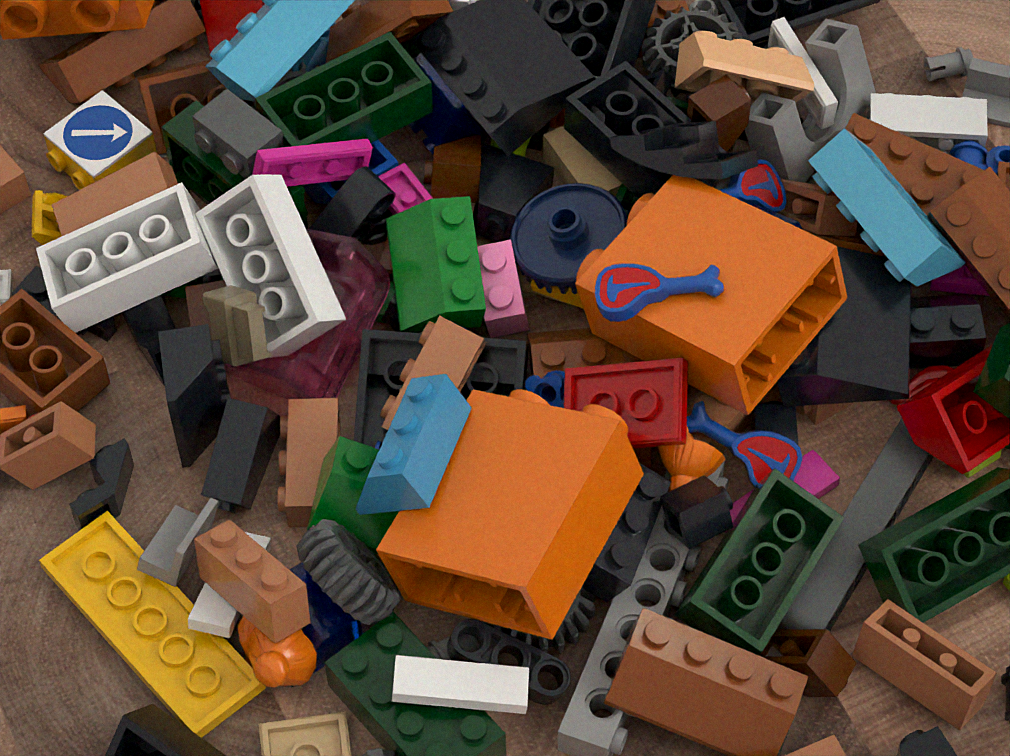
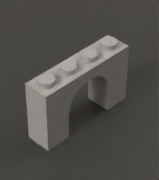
[744,19,876,183]

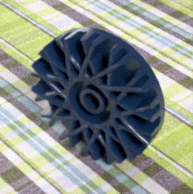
[510,183,627,294]

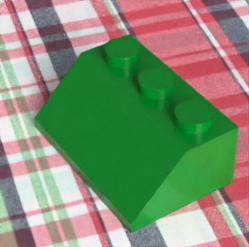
[386,196,486,333]
[307,436,399,554]

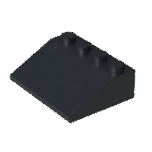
[411,0,596,156]
[528,0,656,79]
[777,246,912,407]
[354,329,529,448]

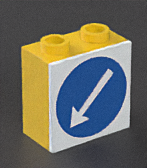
[43,90,157,190]

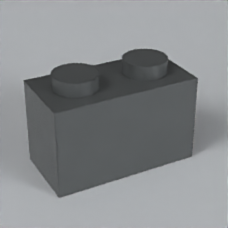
[192,89,284,179]

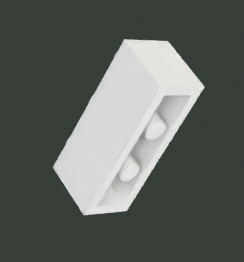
[867,93,988,155]

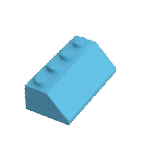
[205,0,355,101]
[808,128,966,286]

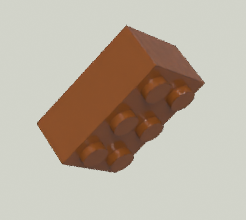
[0,289,111,417]

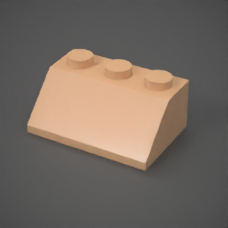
[674,31,814,105]

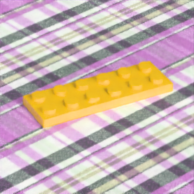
[39,511,266,738]

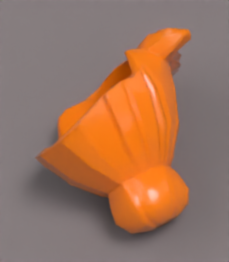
[657,427,726,492]
[237,616,317,688]

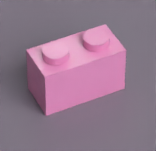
[477,240,530,338]

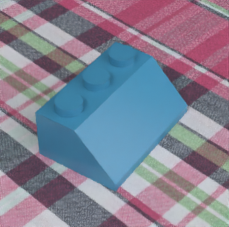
[355,374,472,515]

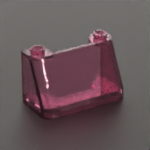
[224,229,390,399]

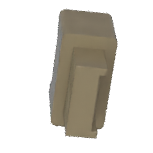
[203,285,271,366]

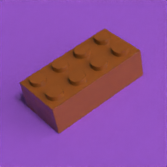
[845,113,984,215]

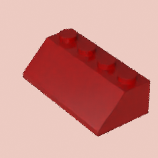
[896,344,1010,474]

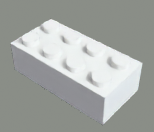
[195,175,346,358]
[36,182,219,333]

